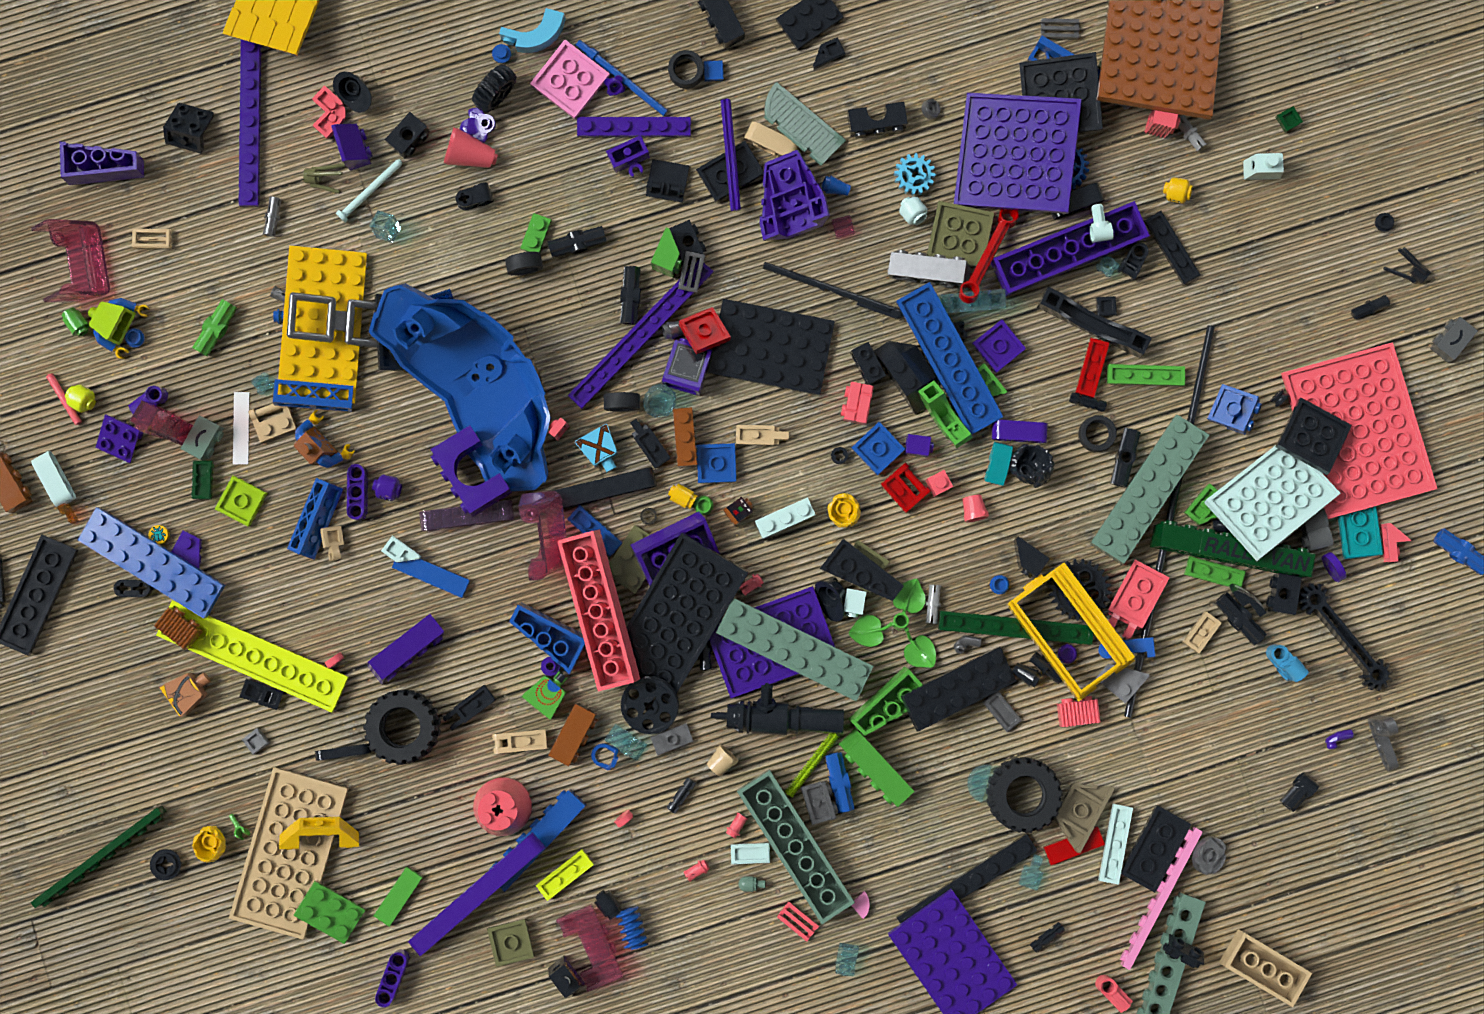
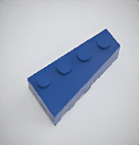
[509,602,585,674]

